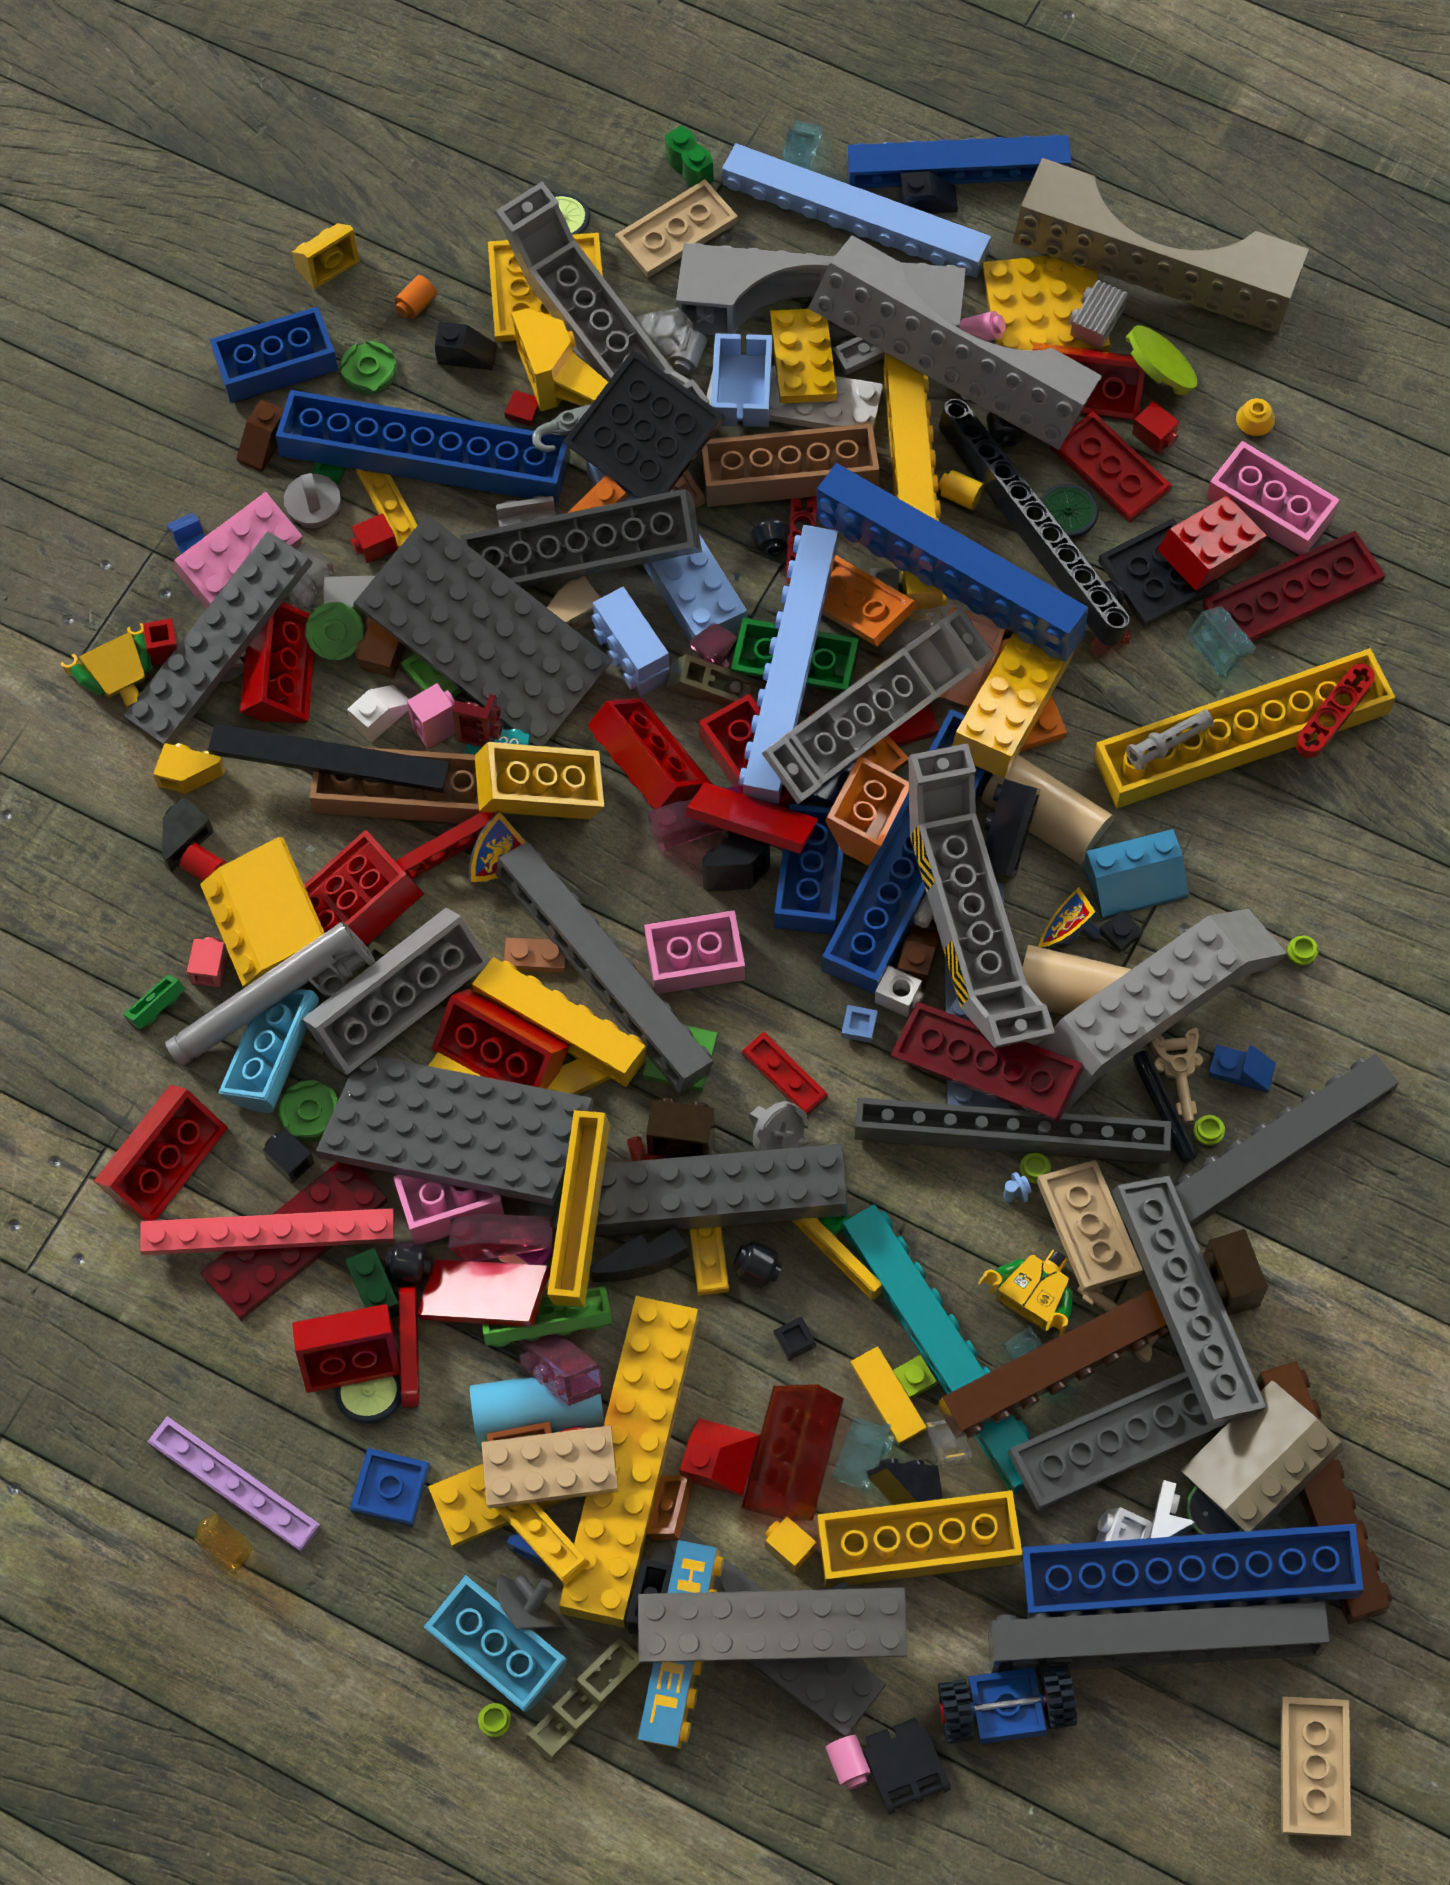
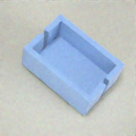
[711,333,772,427]
[591,587,670,697]

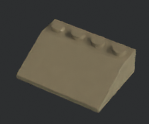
[1180,1380,1343,1532]

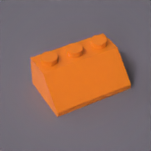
[825,756,909,866]

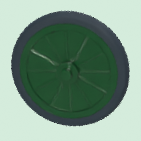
[1040,484,1099,538]

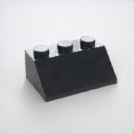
[984,779,1041,877]

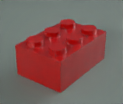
[1157,495,1267,591]
[292,1304,401,1393]

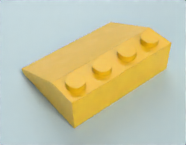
[200,837,324,987]

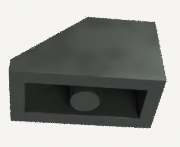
[162,797,214,872]

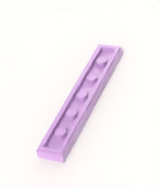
[147,1416,321,1553]

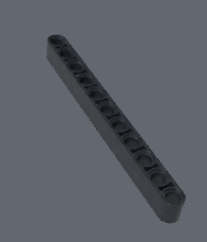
[939,399,1129,646]

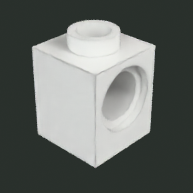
[875,966,924,1017]

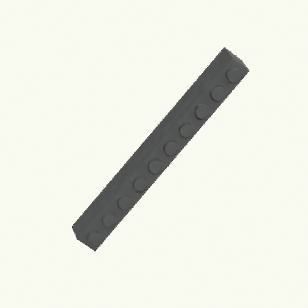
[496,842,713,1094]
[1124,1054,1399,1243]
[855,1097,1171,1164]

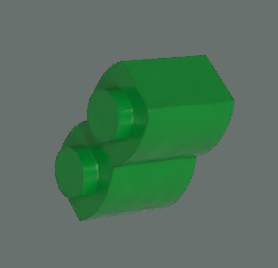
[665,125,714,188]

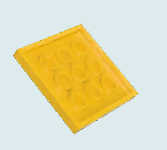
[488,233,603,342]
[982,255,1110,352]

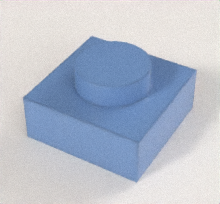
[841,1005,878,1043]

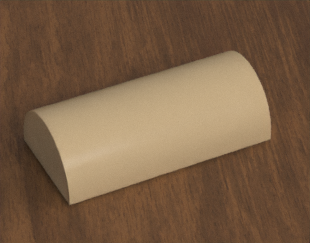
[981,755,1114,864]
[1022,945,1132,1015]

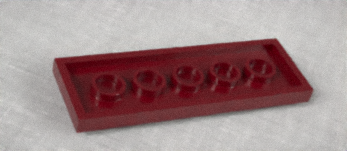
[1203,530,1385,651]
[891,1001,1084,1122]
[200,1162,388,1321]

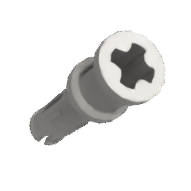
[1126,709,1214,770]

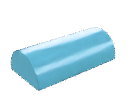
[218,989,319,1113]
[470,1367,605,1450]
[424,1575,567,1712]

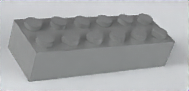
[302,908,489,1075]

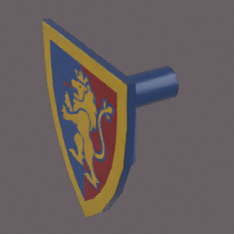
[1038,887,1101,949]

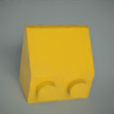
[292,223,360,290]

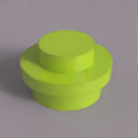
[1287,936,1318,966]
[1193,1115,1225,1146]
[1020,1153,1051,1184]
[478,1703,511,1737]

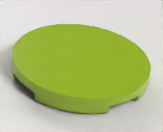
[1126,325,1198,395]

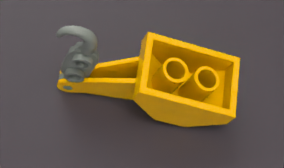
[511,308,608,452]

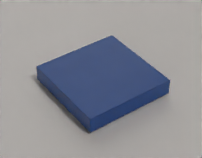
[350,1448,431,1527]

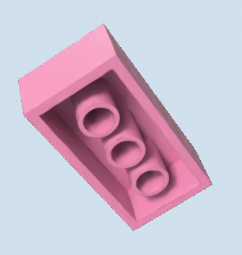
[1207,441,1340,556]
[173,492,303,609]

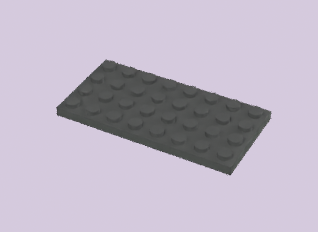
[353,514,613,746]
[316,1055,593,1206]

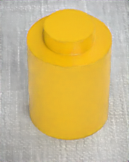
[938,470,984,510]

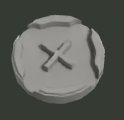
[284,473,341,528]
[749,1101,809,1151]

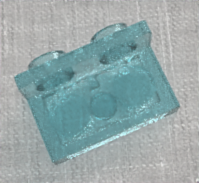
[1186,606,1256,678]
[832,1416,895,1491]

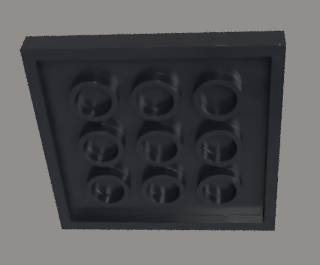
[563,350,726,498]

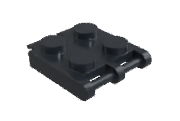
[863,1718,951,1815]

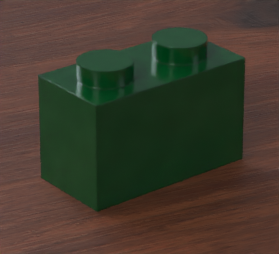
[345,1247,400,1319]

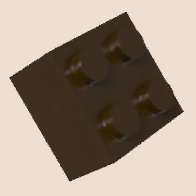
[646,1098,715,1158]
[1203,1229,1268,1316]

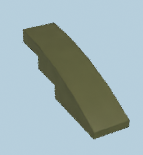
[526,1637,641,1762]

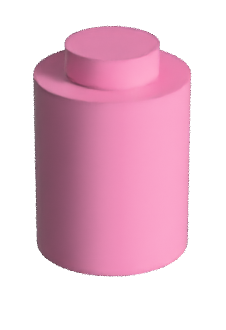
[960,311,1006,342]
[825,1735,871,1790]

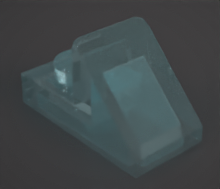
[782,120,822,170]

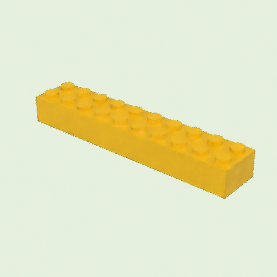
[884,352,946,622]
[1093,648,1395,809]
[559,1296,699,1628]

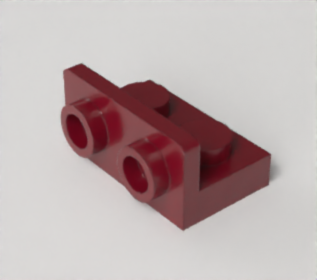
[452,694,503,747]

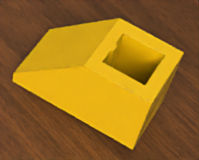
[153,743,225,794]

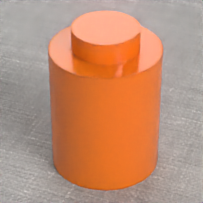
[394,275,438,319]

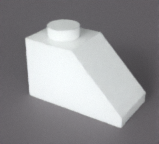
[347,685,409,743]

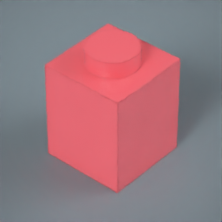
[187,937,228,987]

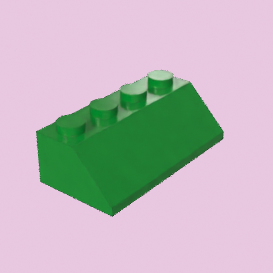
[731,618,859,692]

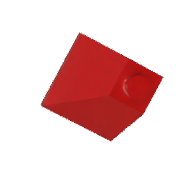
[680,1418,760,1497]

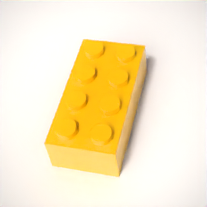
[475,742,604,819]

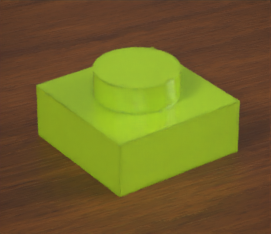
[893,1355,937,1400]

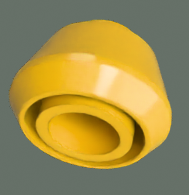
[1236,398,1275,436]

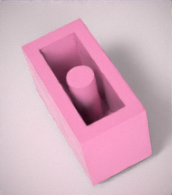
[407,683,456,750]

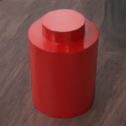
[179,843,227,882]

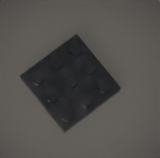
[1098,518,1220,628]

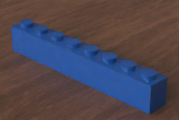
[847,134,1071,188]

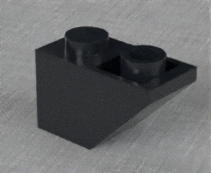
[867,1458,943,1505]

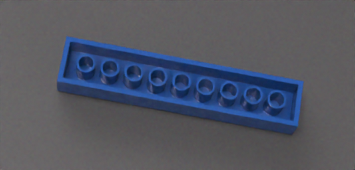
[276,390,571,503]
[817,463,1088,662]
[822,709,990,994]
[1022,1524,1364,1619]

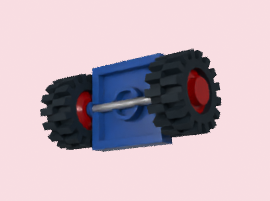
[938,1665,1077,1744]

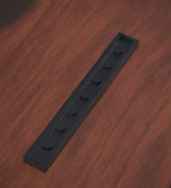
[208,723,450,793]

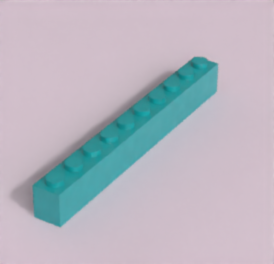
[842,1204,1030,1495]

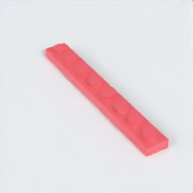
[140,1208,395,1255]

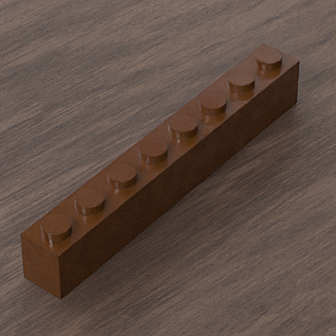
[937,1289,1170,1439]
[1256,1361,1392,1625]

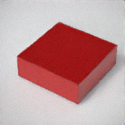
[505,390,539,426]

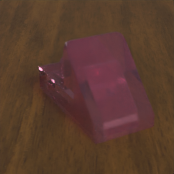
[689,623,737,668]

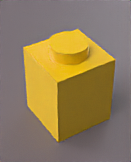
[765,1516,816,1573]

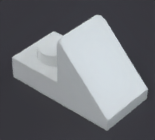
[1149,1480,1195,1538]

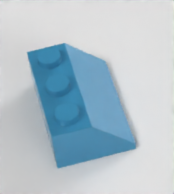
[1084,829,1189,919]

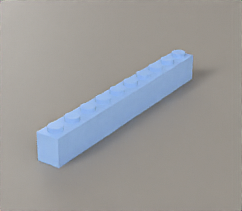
[722,143,991,278]
[739,525,838,804]

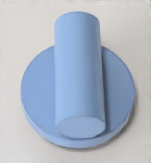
[1003,1172,1031,1203]

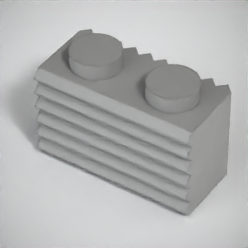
[1069,280,1128,349]

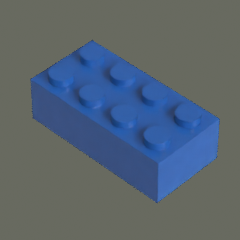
[210,306,338,403]
[774,804,845,935]

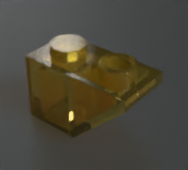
[194,1512,254,1576]

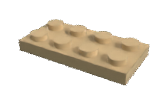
[615,179,738,278]
[1036,1160,1143,1292]
[481,1425,618,1509]
[1281,1696,1351,1838]

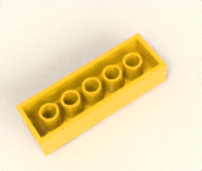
[952,632,1074,778]
[817,1490,1023,1588]

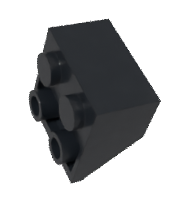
[702,831,770,892]

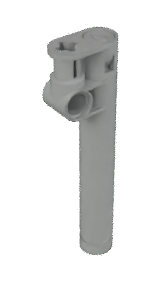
[165,921,375,1067]

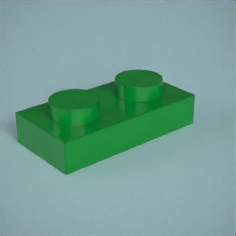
[122,974,186,1030]

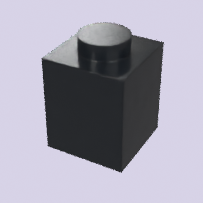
[263,1128,315,1184]

